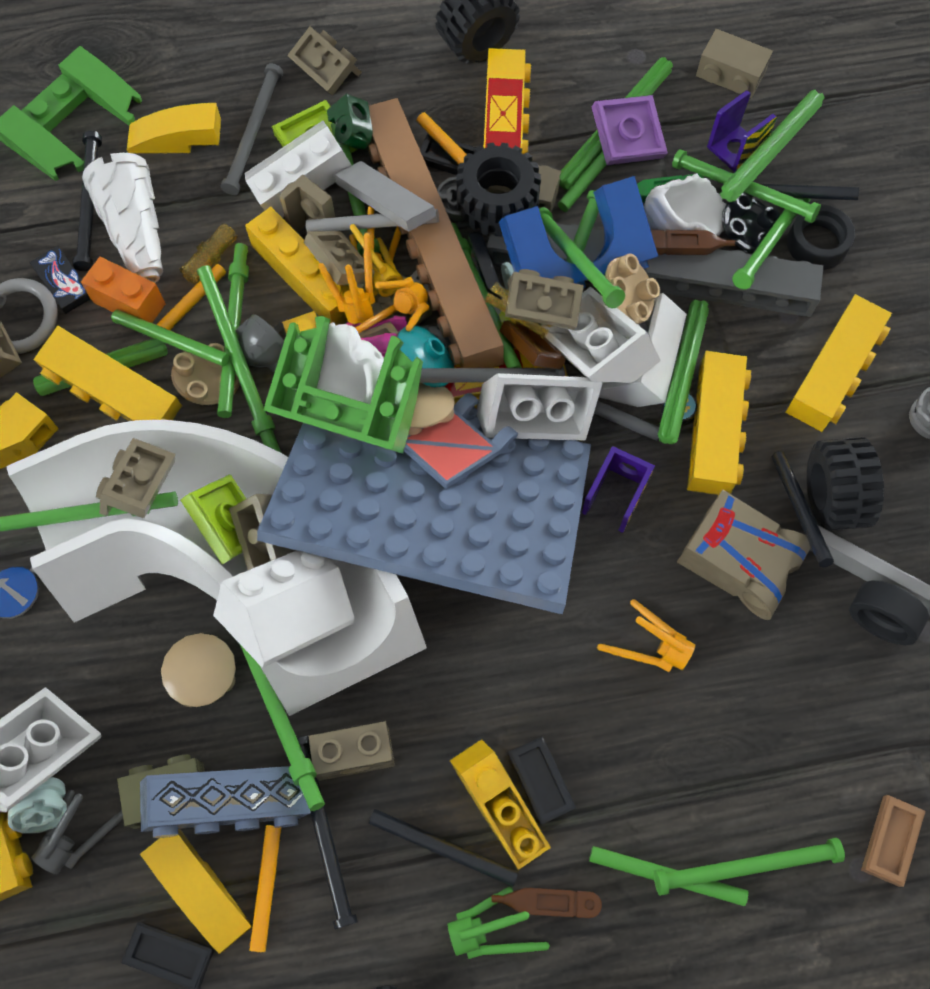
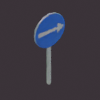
[0,567,39,619]

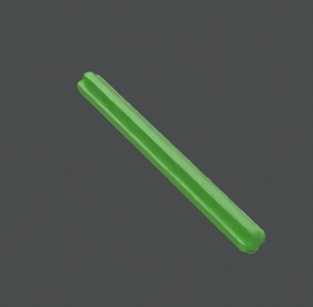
[559,57,673,190]
[720,90,824,202]

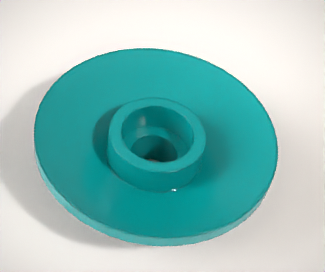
[397,326,454,388]

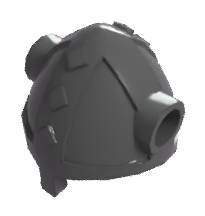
[235,314,284,372]

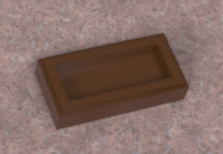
[500,320,566,370]

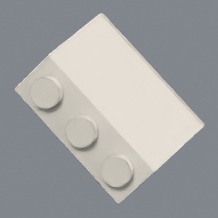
[245,121,351,218]
[537,287,661,383]
[599,293,687,407]
[477,373,603,440]
[213,550,355,668]
[0,687,101,812]

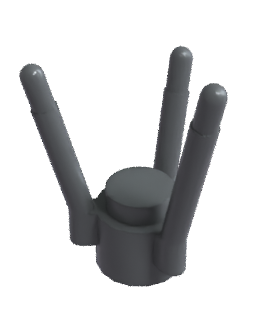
[31,790,123,874]

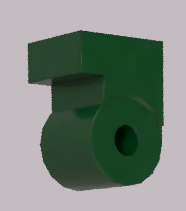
[327,93,373,150]

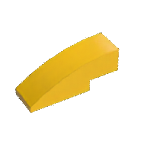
[127,103,221,154]
[140,829,252,954]

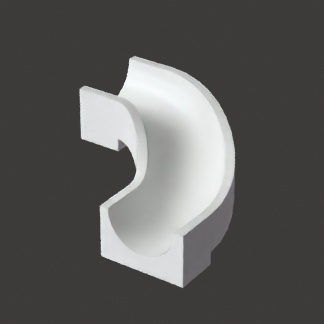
[6,420,427,716]

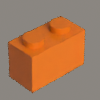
[81,257,166,323]

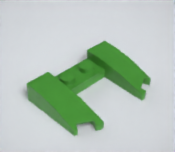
[0,46,142,181]
[263,316,423,454]

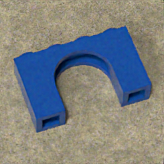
[499,176,658,288]

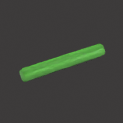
[33,338,168,396]

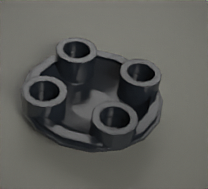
[722,193,780,254]

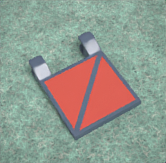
[404,393,518,489]

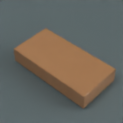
[861,795,925,887]

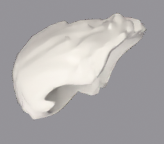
[644,173,726,237]
[317,323,384,404]

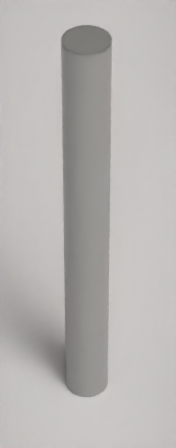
[306,209,439,232]

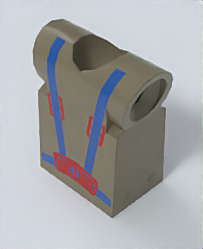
[677,490,811,620]

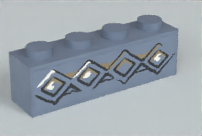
[140,766,310,838]

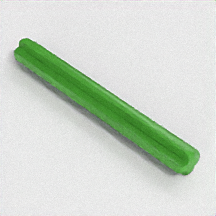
[658,300,709,445]

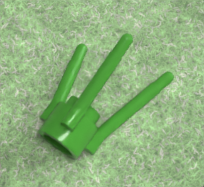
[447,887,550,959]

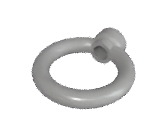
[0,278,58,354]

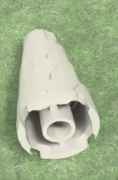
[82,153,164,283]

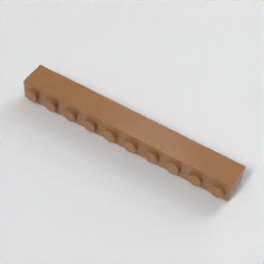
[368,98,504,368]

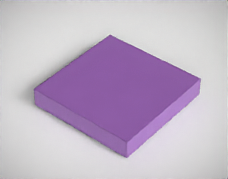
[592,95,668,165]

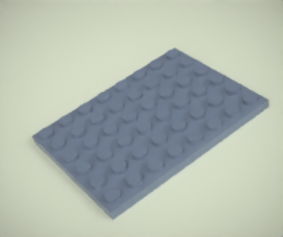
[257,417,591,614]

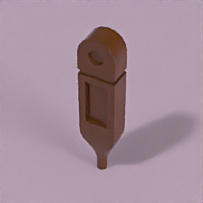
[651,230,735,255]
[491,888,602,918]

